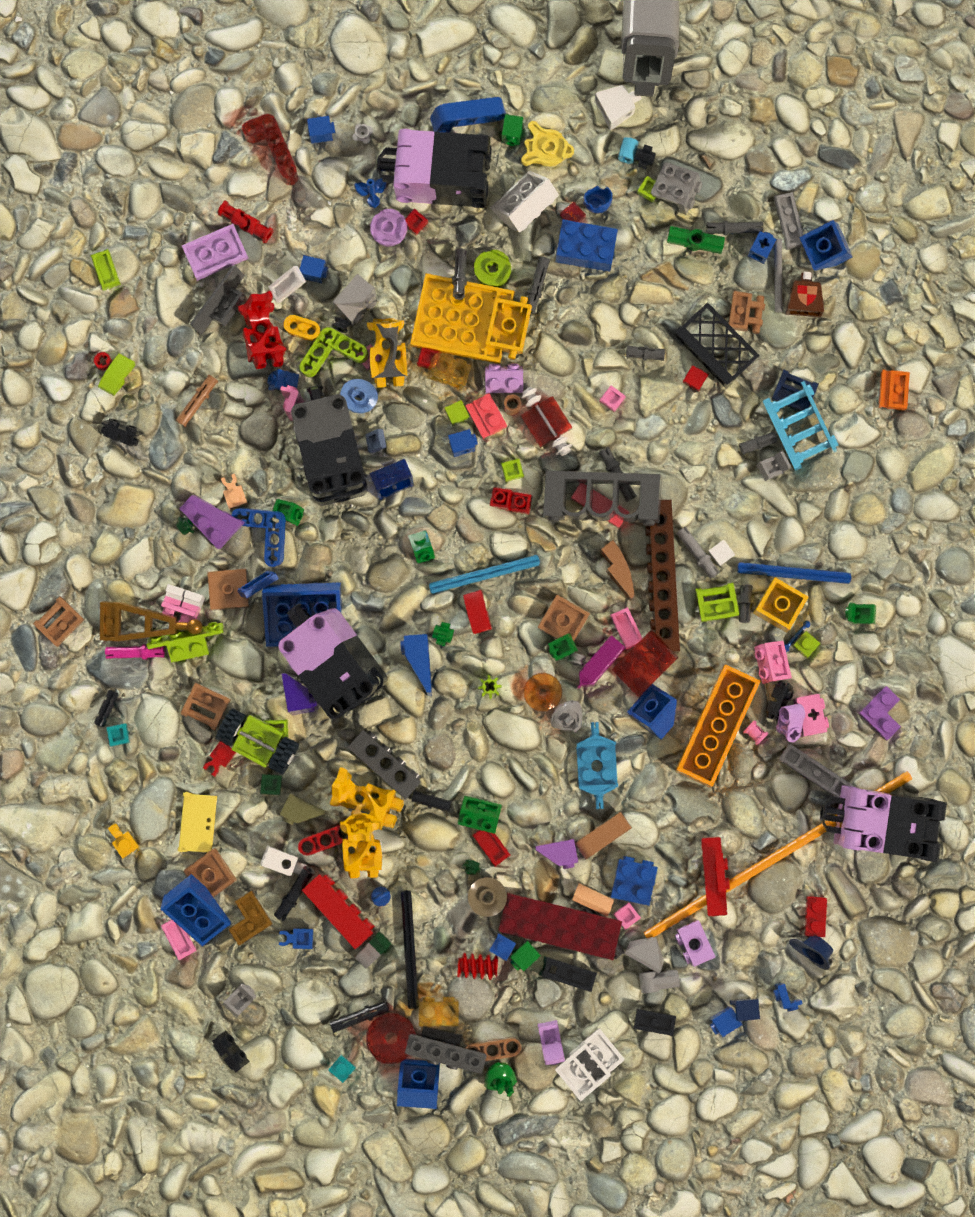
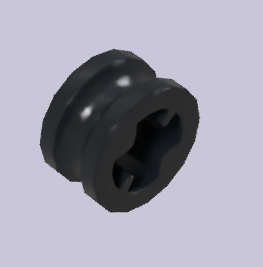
[332,317,350,333]

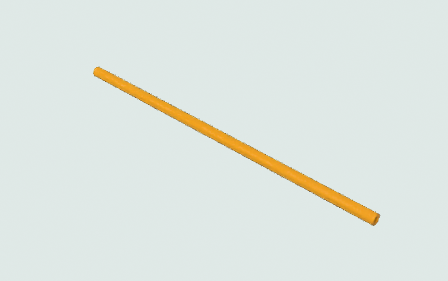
[643,771,912,938]

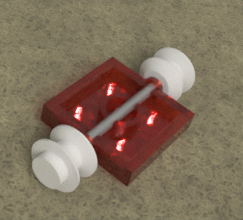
[520,387,572,456]

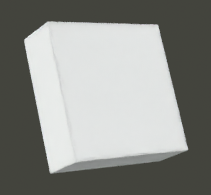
[708,540,735,567]

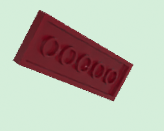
[498,893,623,960]

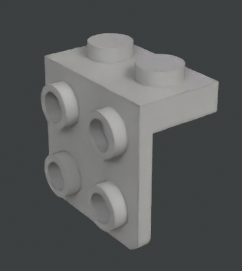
[651,163,702,215]

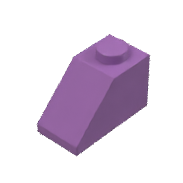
[535,839,578,869]

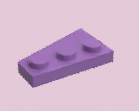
[179,495,245,549]

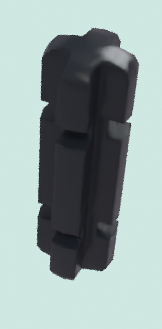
[94,690,118,727]

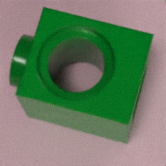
[502,114,523,146]
[510,941,541,972]

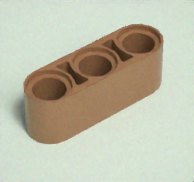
[575,812,632,860]
[465,1037,521,1061]

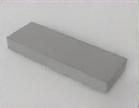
[774,192,803,250]

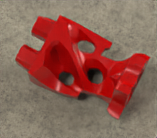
[238,291,286,369]

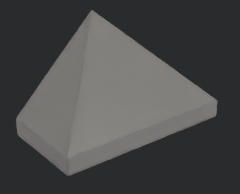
[625,937,664,973]

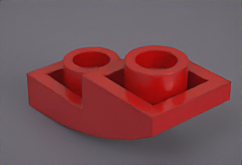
[490,487,533,515]
[463,590,492,634]

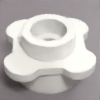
[352,124,373,144]

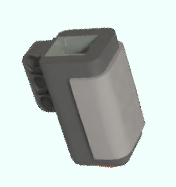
[621,0,679,97]

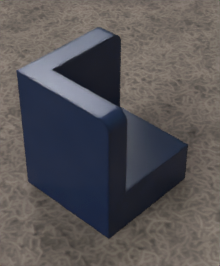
[730,998,760,1021]

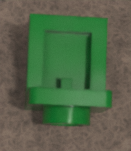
[408,530,435,563]
[845,602,876,624]

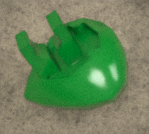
[484,1062,517,1097]

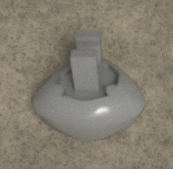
[550,700,582,733]

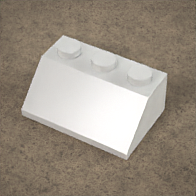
[490,171,559,233]

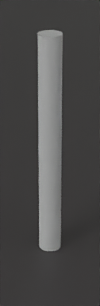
[774,239,782,313]

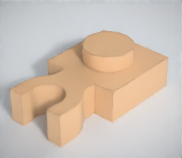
[221,474,248,510]

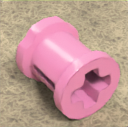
[743,720,769,745]

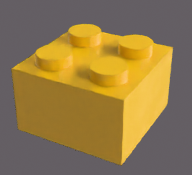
[753,577,808,632]

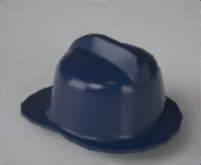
[789,936,833,970]

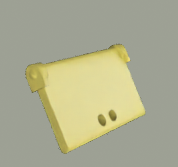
[177,792,217,853]

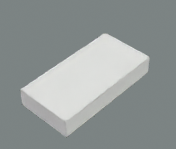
[268,266,306,303]

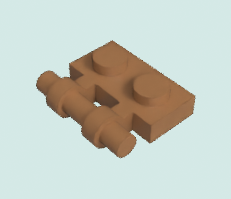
[728,291,765,334]

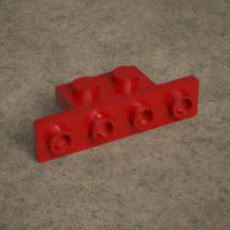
[701,837,730,917]

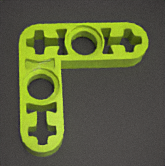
[300,327,369,377]

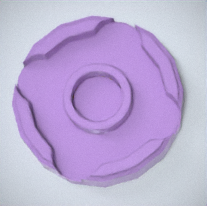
[370,209,407,247]

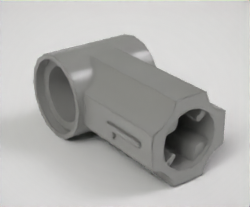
[639,970,680,993]

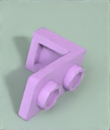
[538,1020,565,1065]

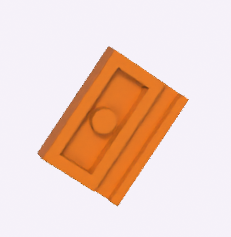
[878,370,910,410]

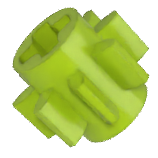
[478,675,502,700]

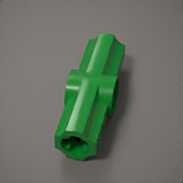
[667,226,725,254]

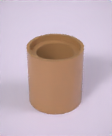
[504,394,521,416]

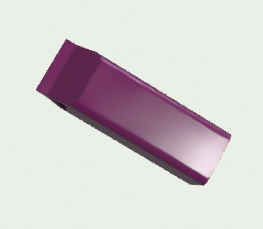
[577,635,626,690]

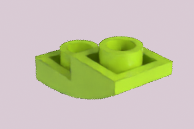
[98,354,135,396]

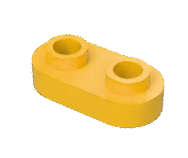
[284,315,321,341]

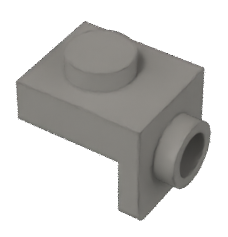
[757,451,791,481]
[223,983,256,1018]

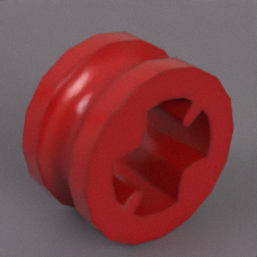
[94,352,112,371]

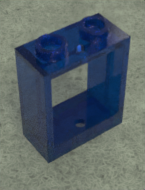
[369,459,414,500]

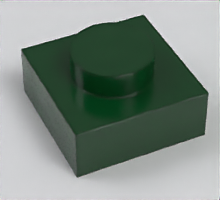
[260,774,282,795]

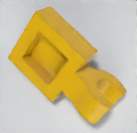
[108,824,140,859]

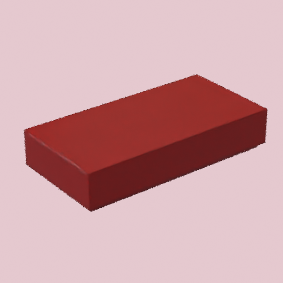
[472,830,510,867]

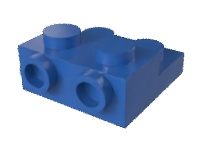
[611,856,658,906]

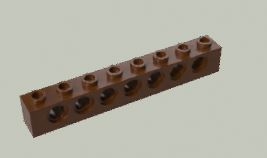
[645,500,680,654]

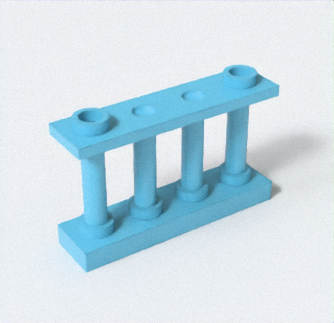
[763,381,839,471]

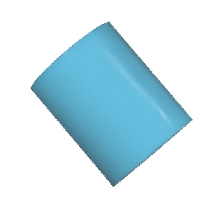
[618,137,639,164]

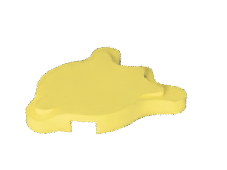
[521,121,574,167]

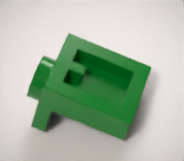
[272,499,304,526]
[548,634,578,661]

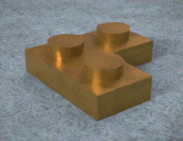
[229,891,273,946]

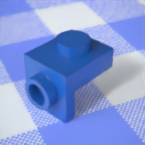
[268,369,299,391]
[773,983,803,1012]

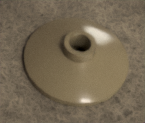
[468,877,507,917]

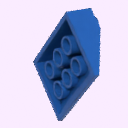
[262,582,342,647]

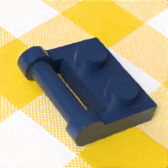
[771,369,819,412]

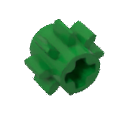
[432,622,454,647]

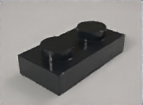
[633,1009,676,1036]
[421,1026,462,1046]

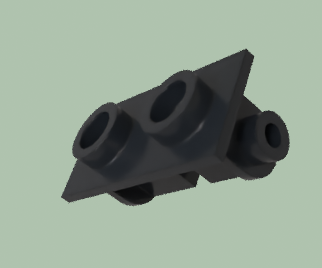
[101,418,143,447]
[765,681,794,722]
[212,1030,250,1073]

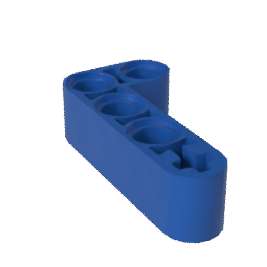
[430,97,506,133]

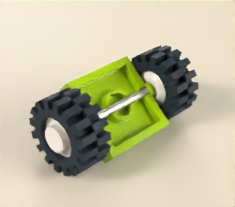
[216,708,299,775]

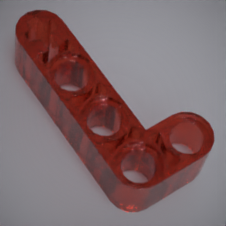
[242,114,298,185]

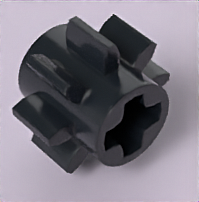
[634,144,656,169]

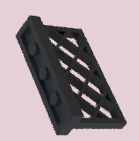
[674,302,760,389]

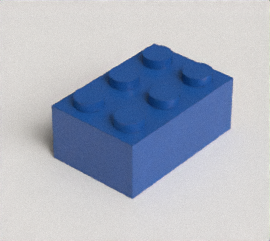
[555,220,618,272]

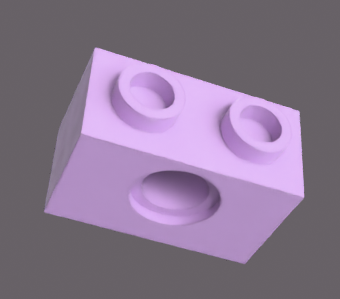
[675,920,715,967]

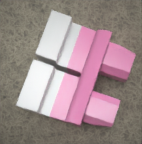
[161,584,205,622]

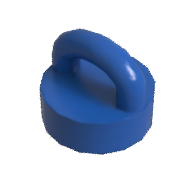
[371,887,391,906]

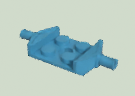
[576,722,618,809]

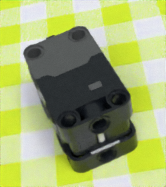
[291,385,368,506]

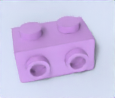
[485,363,523,393]

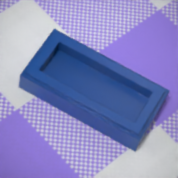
[237,571,279,598]

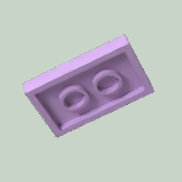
[182,224,249,281]

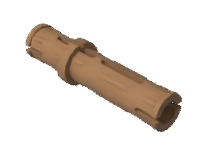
[176,374,218,427]

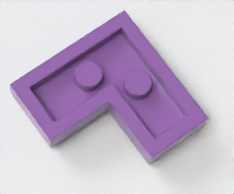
[858,686,901,741]

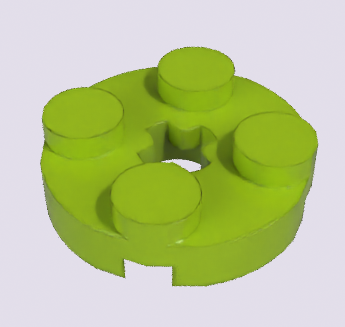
[474,250,511,288]

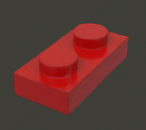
[804,896,827,937]

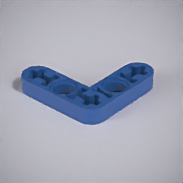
[231,508,286,567]

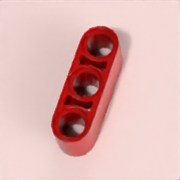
[298,825,348,856]

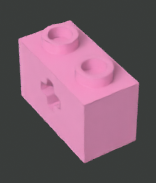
[793,694,829,737]

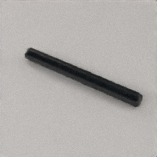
[401,890,419,1009]

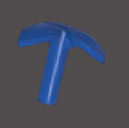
[354,179,386,208]

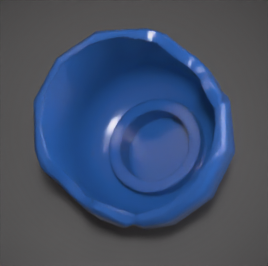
[583,186,613,214]

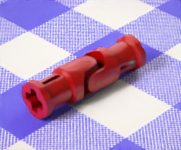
[218,200,273,243]

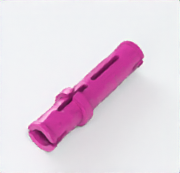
[105,644,165,660]

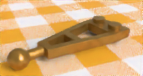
[100,601,202,641]

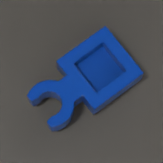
[279,928,314,949]

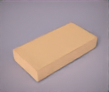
[572,883,614,917]

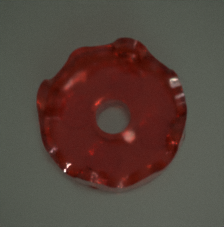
[366,1013,416,1064]

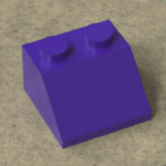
[282,673,317,715]

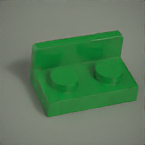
[458,796,502,833]

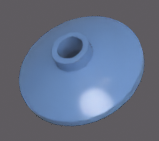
[340,379,378,413]

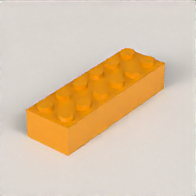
[675,664,761,788]

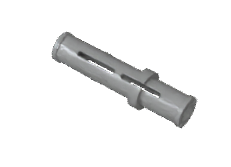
[676,526,720,579]

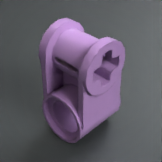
[776,704,805,743]

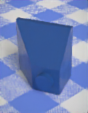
[627,684,677,740]

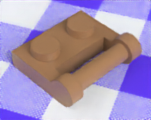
[33,596,85,647]
[181,683,231,731]

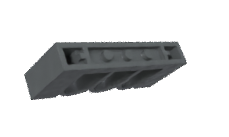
[543,471,662,526]

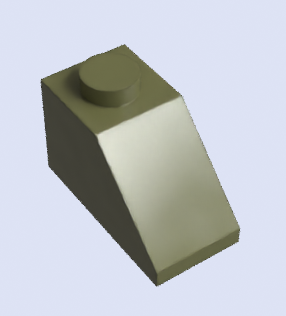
[280,794,327,825]

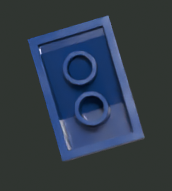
[400,634,432,696]
[160,874,231,946]

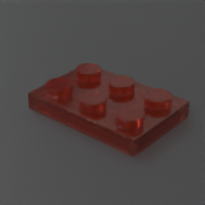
[612,630,679,697]

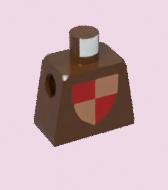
[785,272,824,317]

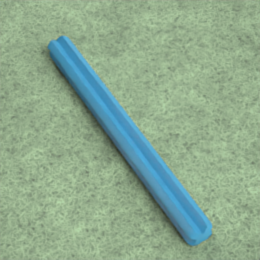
[429,555,540,593]

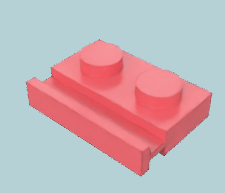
[465,393,507,439]

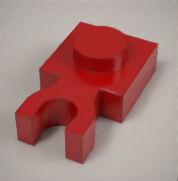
[203,741,237,777]

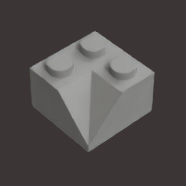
[333,274,377,327]

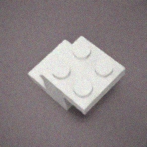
[555,1028,625,1101]

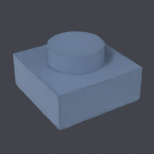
[365,429,386,453]

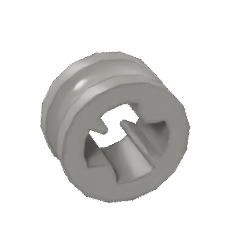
[567,653,586,666]

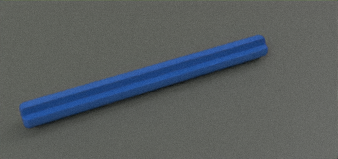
[737,562,851,584]

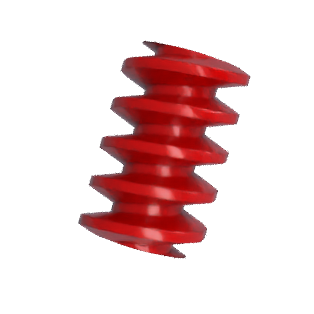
[457,953,498,980]

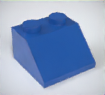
[800,220,853,271]
[397,1059,440,1109]

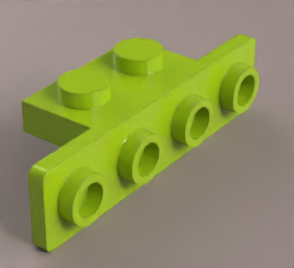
[147,622,224,663]

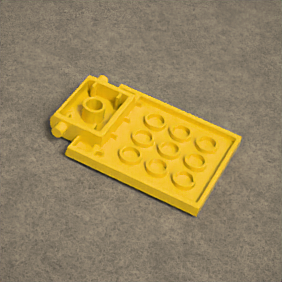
[410,273,532,364]

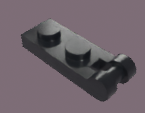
[538,956,597,992]

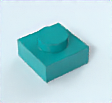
[106,723,130,747]
[328,1054,356,1083]

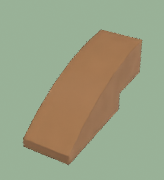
[600,540,634,601]

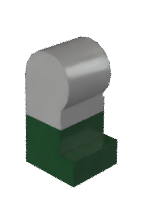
[355,931,393,969]

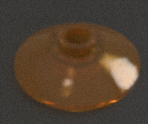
[524,673,562,712]

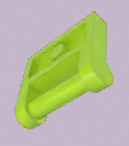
[695,583,740,622]

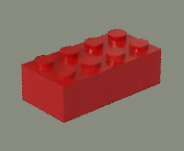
[302,874,375,950]

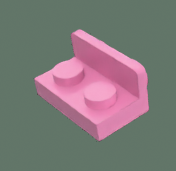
[280,385,304,421]
[754,641,792,684]

